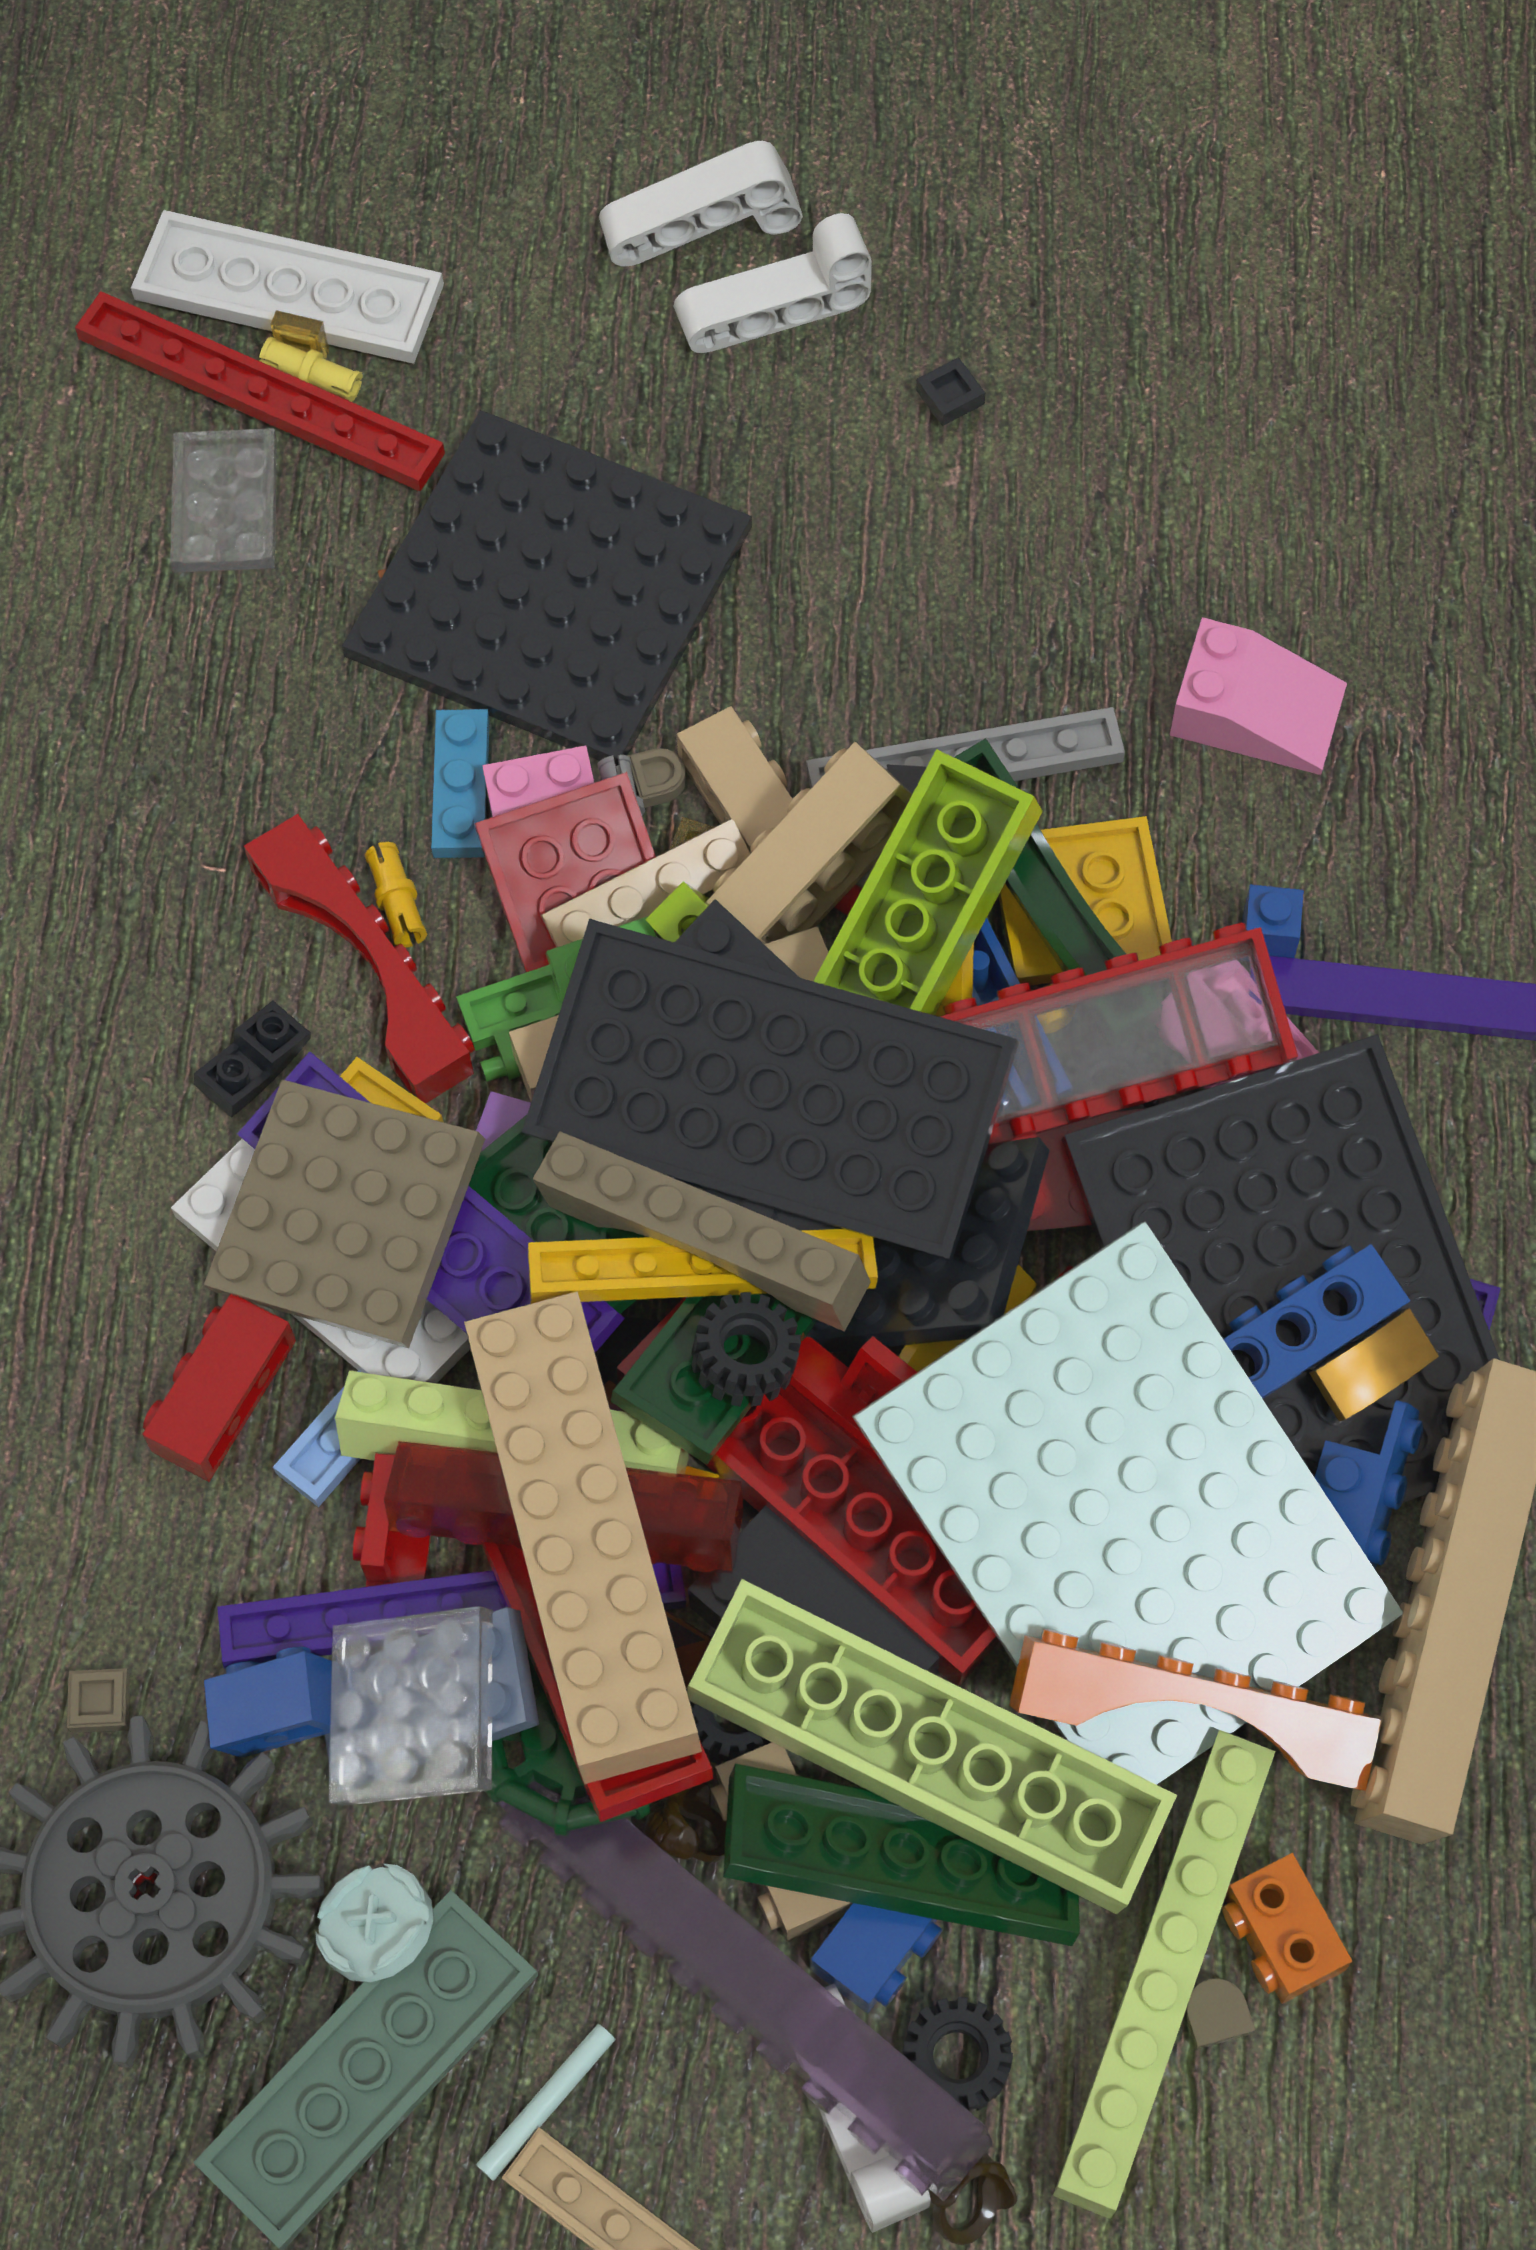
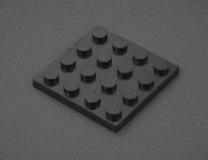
[805,1137,1050,1353]

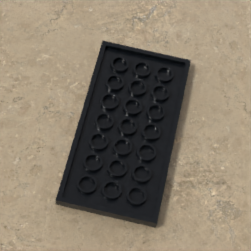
[522,919,1019,1261]

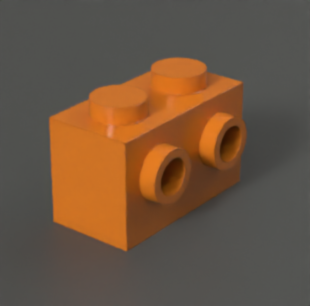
[1222,1853,1352,2004]

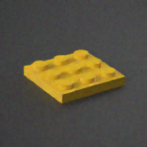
[998,816,1172,986]

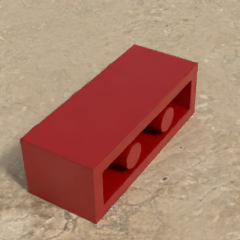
[142,1294,296,1482]

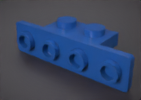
[1315,1400,1423,1569]

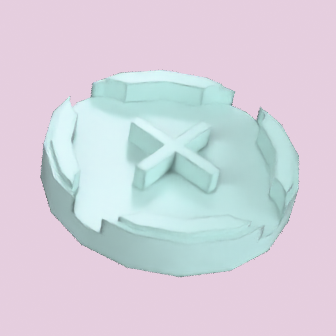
[315,1864,433,1982]

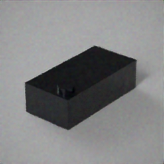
[688,1505,940,1676]

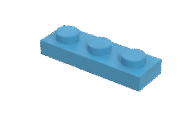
[431,709,489,858]

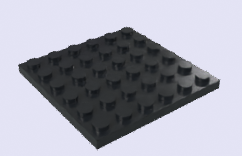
[342,410,752,766]

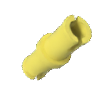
[259,337,363,402]

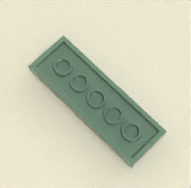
[193,1890,538,2250]

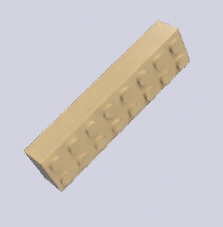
[464,1291,702,1784]
[1351,1358,1536,1845]

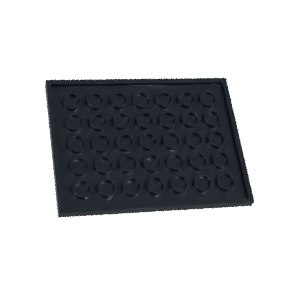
[1061,1034,1500,1503]

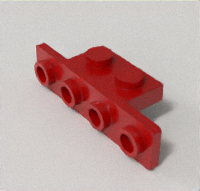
[789,1336,917,1456]
[353,1453,440,1587]

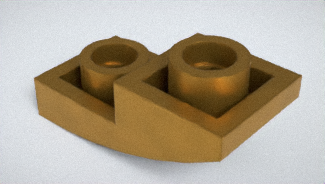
[1309,1308,1439,1422]

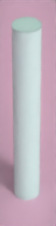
[475,2024,616,2181]

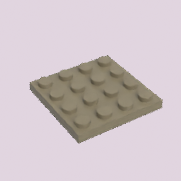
[204,1080,485,1348]

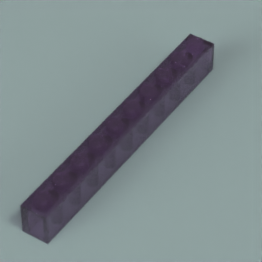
[494,1781,993,2201]

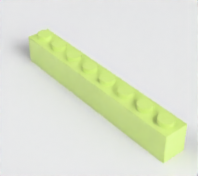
[1053,1730,1276,2219]

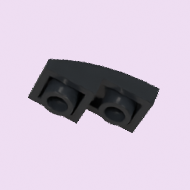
[194,1000,311,1118]

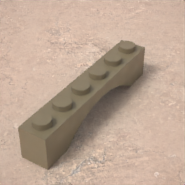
[533,1132,871,1331]

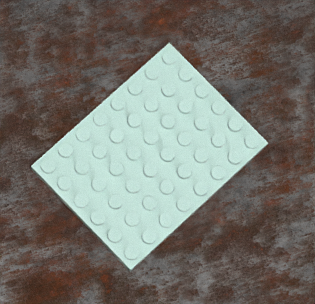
[852,1222,1403,1785]

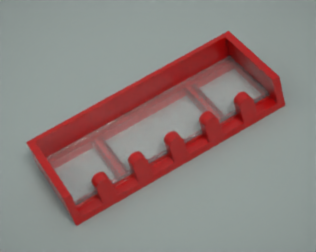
[939,923,1298,1144]

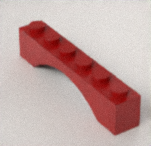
[244,814,475,1104]

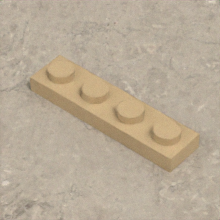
[540,819,750,947]

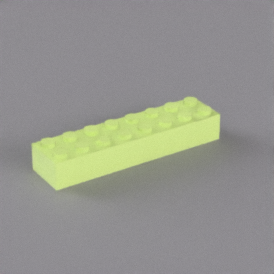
[687,1579,1177,1914]

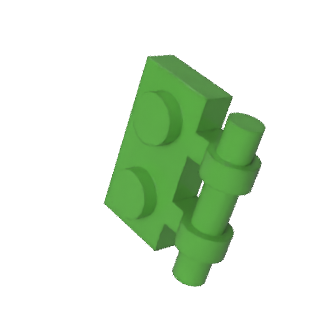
[456,965,563,1082]

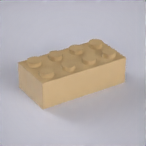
[706,742,912,944]

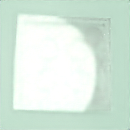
[329,1606,493,1806]

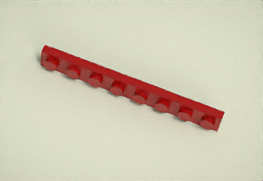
[75,291,445,492]

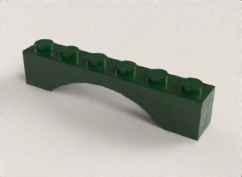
[954,738,1162,1050]

